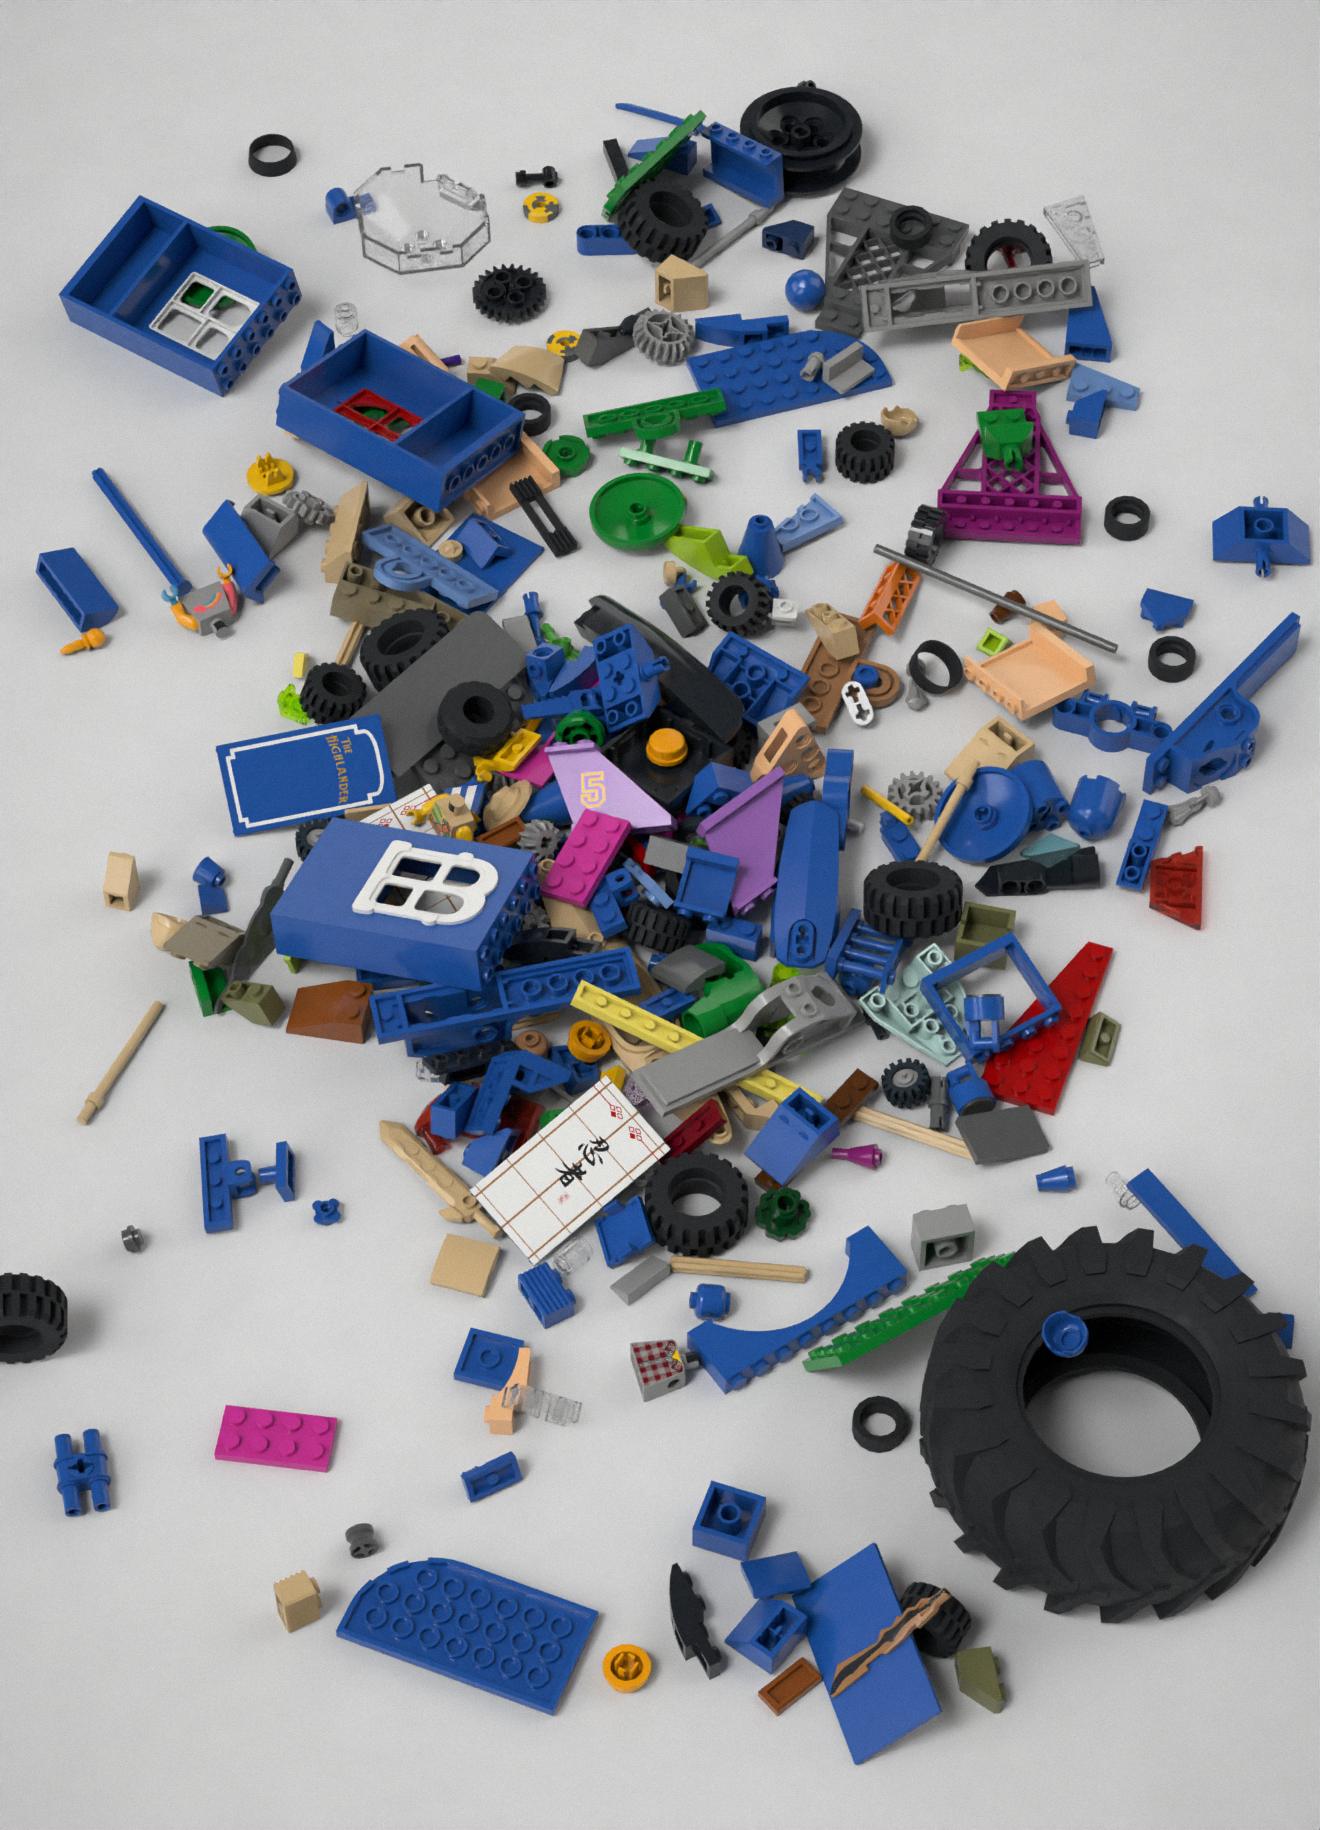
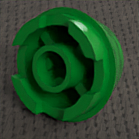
[555,709,605,748]

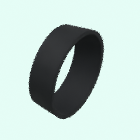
[248,134,297,177]
[909,640,963,694]

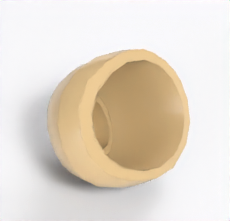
[150,912,188,950]

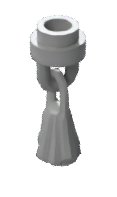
[905,658,927,710]
[1166,786,1221,825]

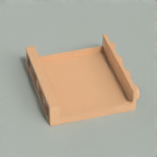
[951,314,1077,391]
[463,431,560,521]
[964,621,1096,721]

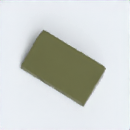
[1078,1011,1121,1067]

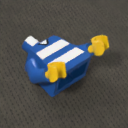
[443,762,493,837]

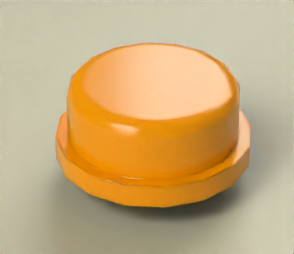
[646,728,688,767]
[567,1020,611,1063]
[603,1644,651,1693]

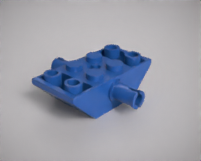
[1212,496,1310,577]
[590,623,670,734]

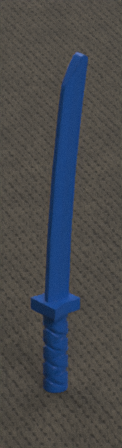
[615,103,707,136]

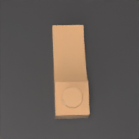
[484,1348,532,1435]

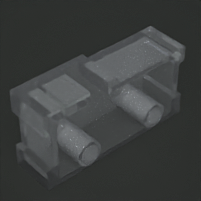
[501,1383,582,1426]

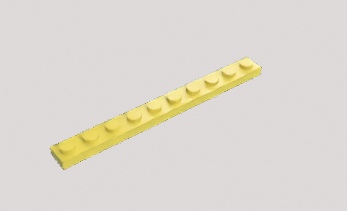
[570,980,823,1105]

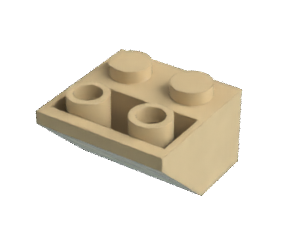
[655,254,708,313]

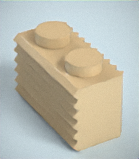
[273,1570,323,1633]

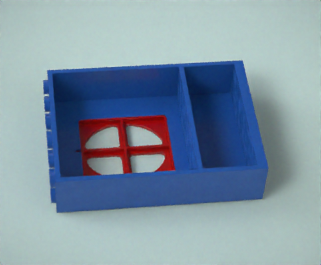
[276,329,526,513]

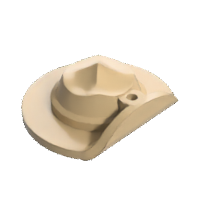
[483,779,532,831]

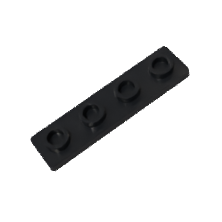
[422,1038,522,1086]

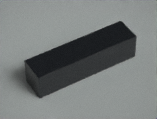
[603,138,629,183]

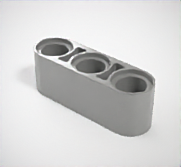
[502,615,537,677]

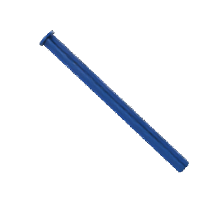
[92,468,192,597]

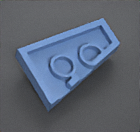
[1066,363,1140,411]
[774,493,843,552]
[622,857,674,909]

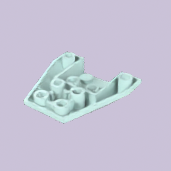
[857,943,984,1067]

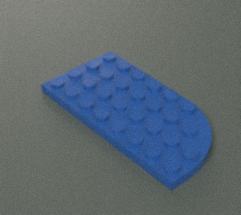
[686,330,892,428]
[336,1557,599,1716]

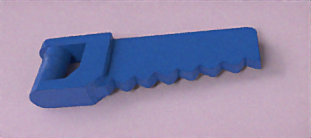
[520,689,603,720]

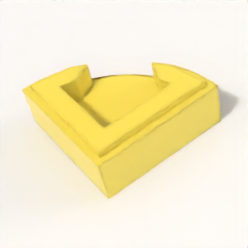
[292,652,309,678]

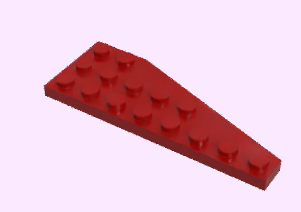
[981,941,1113,1116]

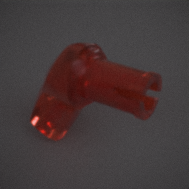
[414,1093,448,1155]

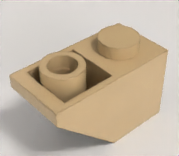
[103,851,140,912]

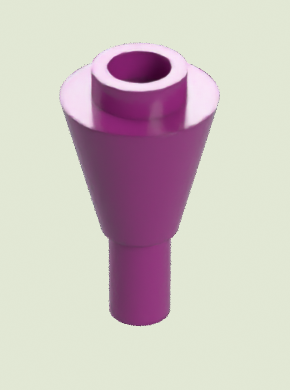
[831,1143,883,1170]

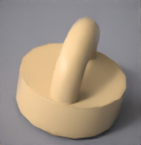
[663,561,687,585]

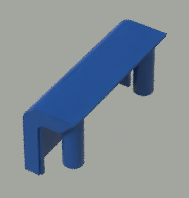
[202,499,281,604]

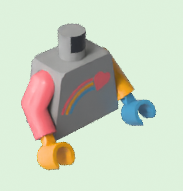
[161,563,238,638]

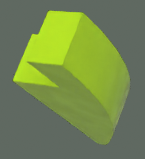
[662,525,754,581]

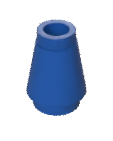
[1036,1165,1077,1191]

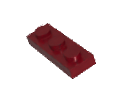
[659,1098,728,1166]

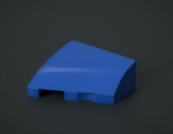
[549,1045,599,1095]

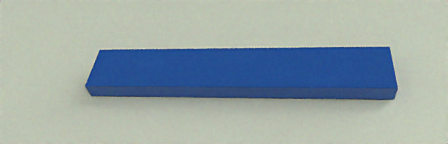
[1126,1168,1258,1298]

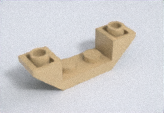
[717,1084,779,1131]

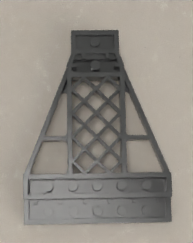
[815,187,969,339]

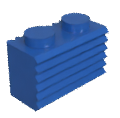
[706,915,763,961]
[518,1262,576,1329]

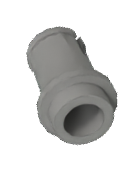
[800,352,825,382]

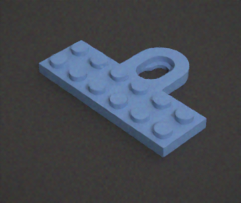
[359,523,499,609]

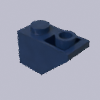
[762,220,815,260]

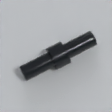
[857,993,887,1040]

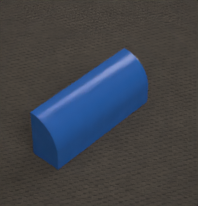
[36,547,119,633]

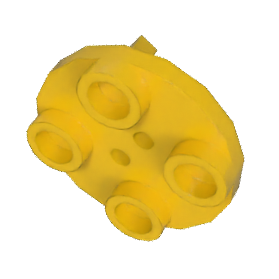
[246,452,294,497]

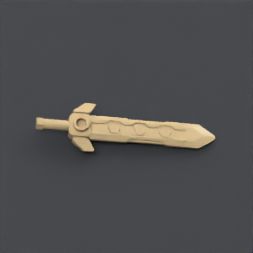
[379,1120,503,1240]

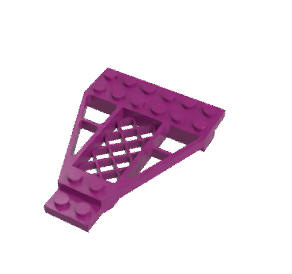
[937,389,1082,545]

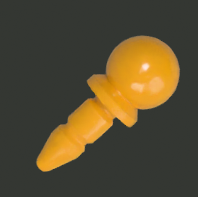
[60,628,105,654]

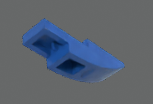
[695,314,789,347]
[1116,799,1169,891]

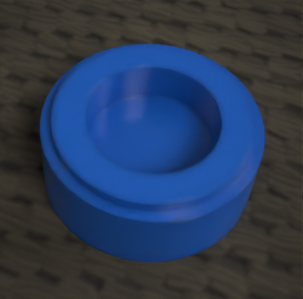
[853,665,879,689]

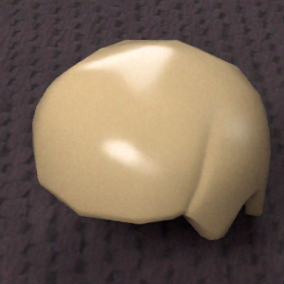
[880,405,918,436]

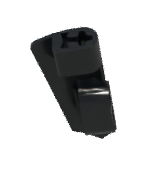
[975,846,1100,896]

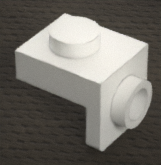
[771,598,798,627]

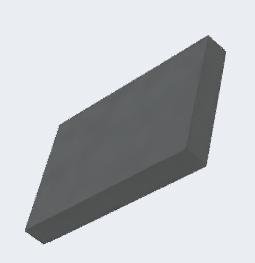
[955,1105,1050,1165]

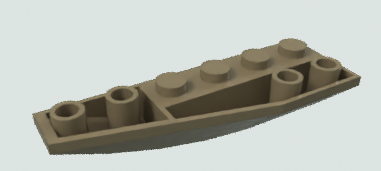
[330,561,469,631]

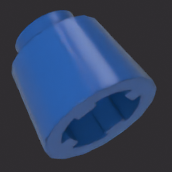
[193,856,227,888]

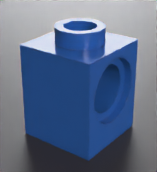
[526,642,565,682]

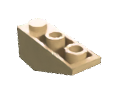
[805,603,860,660]

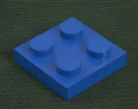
[453,1328,524,1391]

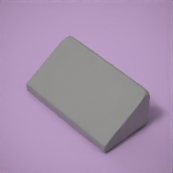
[610,1255,670,1306]

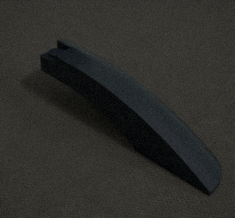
[574,595,745,744]

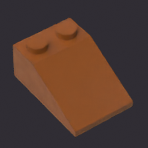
[286,980,374,1044]

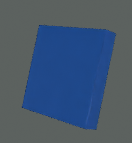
[740,1551,811,1600]

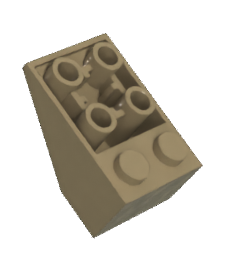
[163,914,246,969]

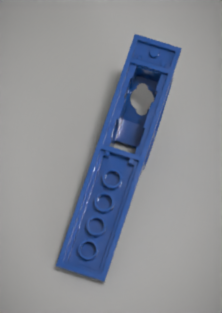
[1142,612,1301,795]
[369,946,641,1058]

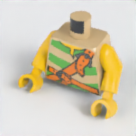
[406,793,475,841]

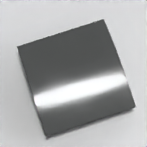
[650,944,726,994]

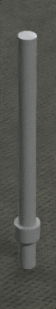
[689,206,775,268]

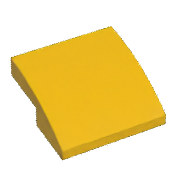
[473,728,542,772]

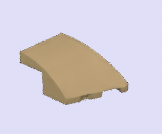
[488,346,565,396]

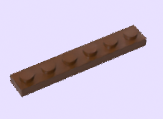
[754,1068,879,1192]

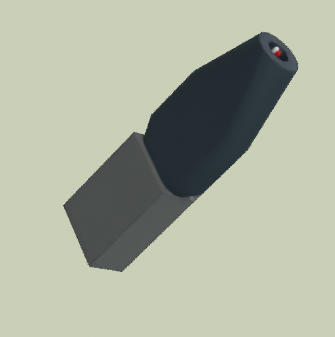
[618,307,652,335]

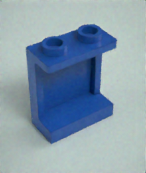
[673,846,740,925]

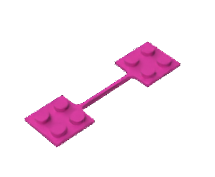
[498,679,600,788]

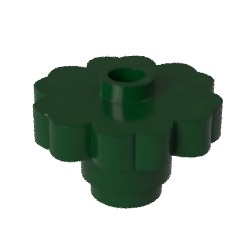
[754,1187,811,1242]

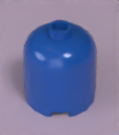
[1067,775,1126,839]

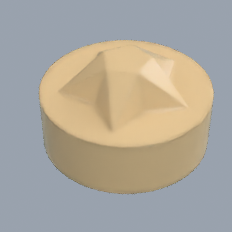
[438,540,463,563]

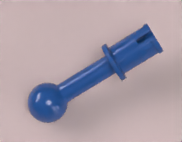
[523,591,547,646]

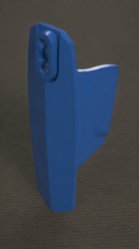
[770,800,841,969]

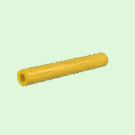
[860,785,914,826]

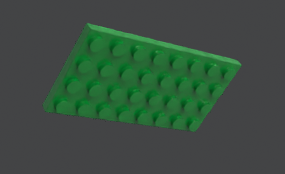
[802,1251,1015,1372]

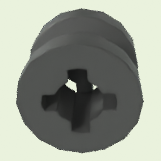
[345,1523,379,1559]

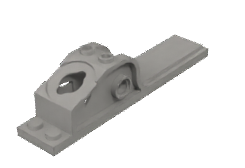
[860,259,1093,333]
[631,972,866,1118]

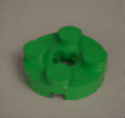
[542,435,590,478]

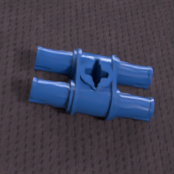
[53,1429,111,1517]

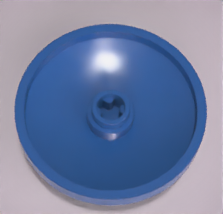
[934,766,1033,864]

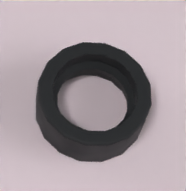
[889,205,933,250]
[508,393,551,437]
[1104,496,1150,541]
[1148,636,1196,683]
[852,1396,906,1453]

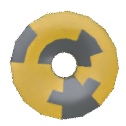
[523,192,559,223]
[547,330,580,363]

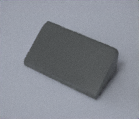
[659,584,708,637]

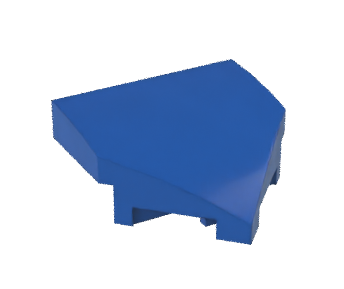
[1140,588,1194,631]

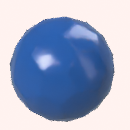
[785,269,825,311]

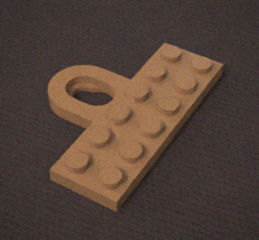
[798,613,900,735]

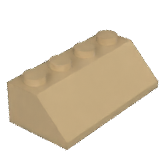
[321,481,371,584]

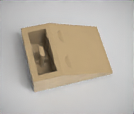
[944,715,1035,781]

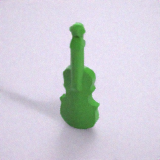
[540,623,580,662]

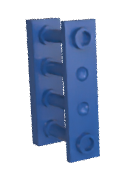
[824,908,913,994]

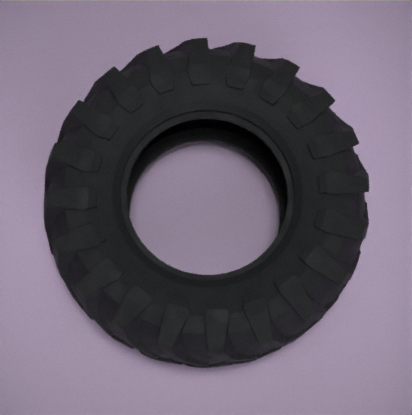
[919,1226,1312,1623]

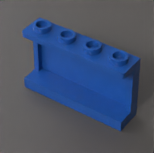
[701,122,784,209]

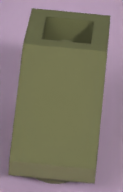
[220,980,286,1026]
[954,1646,1006,1714]

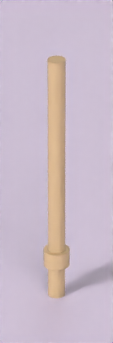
[915,758,980,862]
[77,1001,164,1125]

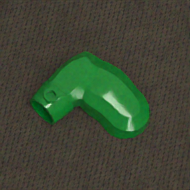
[682,942,766,1039]

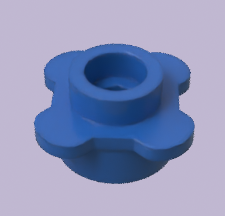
[312,1198,341,1226]

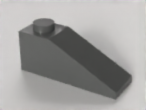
[573,326,635,366]

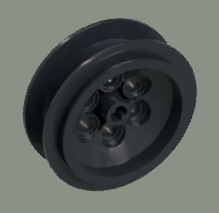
[740,86,862,195]

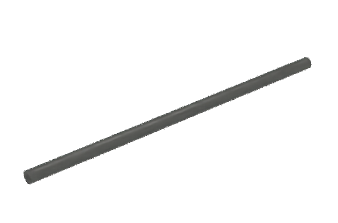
[873,544,1118,654]

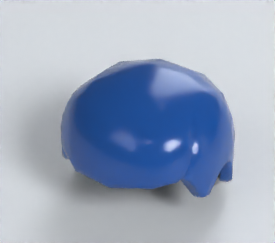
[1041,1311,1089,1358]

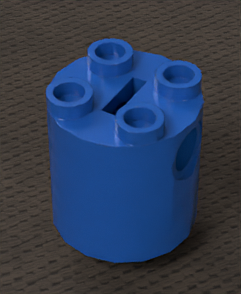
[1010,760,1070,833]

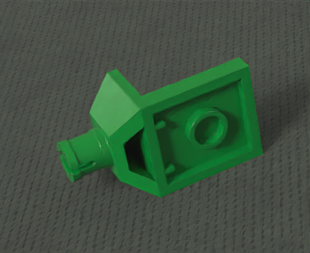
[976,408,1034,471]

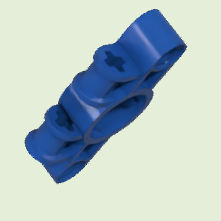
[1052,689,1173,754]
[822,749,854,852]

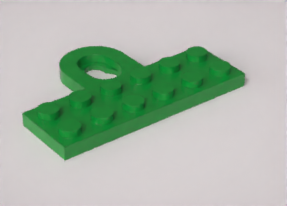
[583,387,726,440]

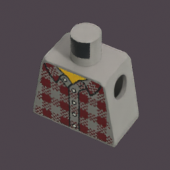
[630,1339,699,1402]

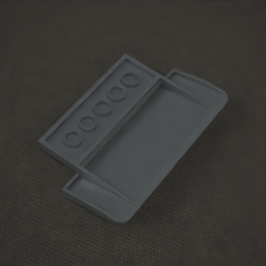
[350,611,534,795]

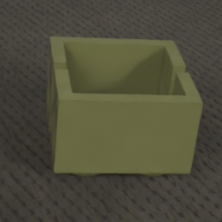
[954,901,1016,970]

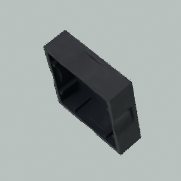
[601,704,734,819]

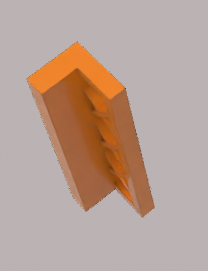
[858,561,922,636]

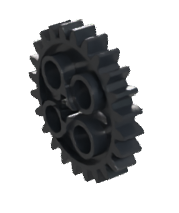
[472,264,546,323]

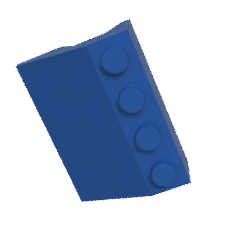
[708,631,810,740]

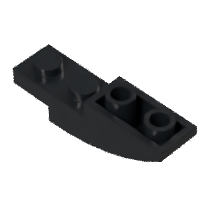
[503,927,602,965]
[669,1563,723,1680]

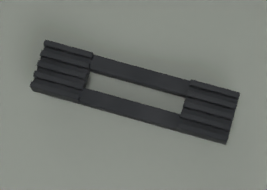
[509,475,577,557]

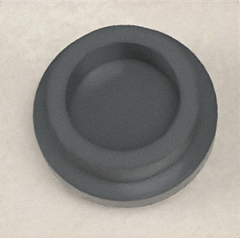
[121,1225,144,1252]

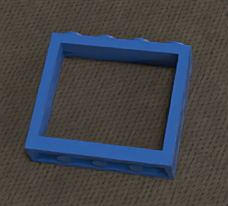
[919,931,1062,1064]

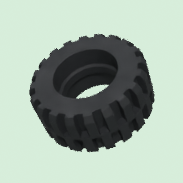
[618,179,708,264]
[965,218,1053,271]
[359,608,450,692]
[863,860,963,939]
[644,1151,749,1258]
[0,1273,68,1364]

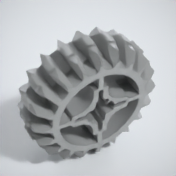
[632,308,695,364]

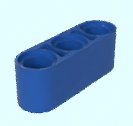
[576,224,638,256]

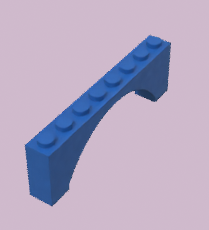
[687,1225,908,1395]

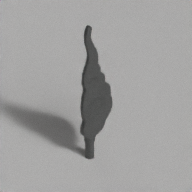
[214,858,294,1014]

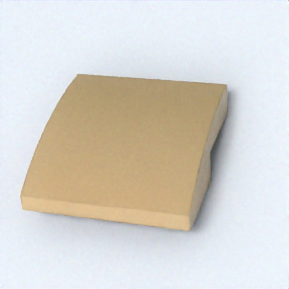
[430,1233,501,1298]

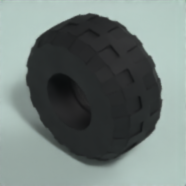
[437,681,514,757]

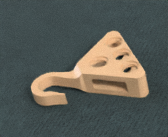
[734,709,826,782]

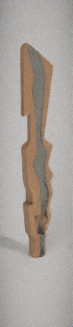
[830,1587,951,1698]

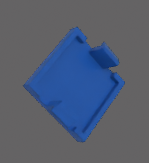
[594,1195,656,1269]

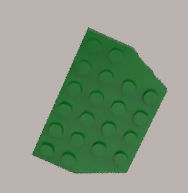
[601,110,707,222]

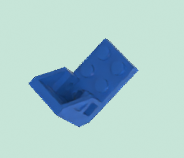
[463,1050,572,1136]

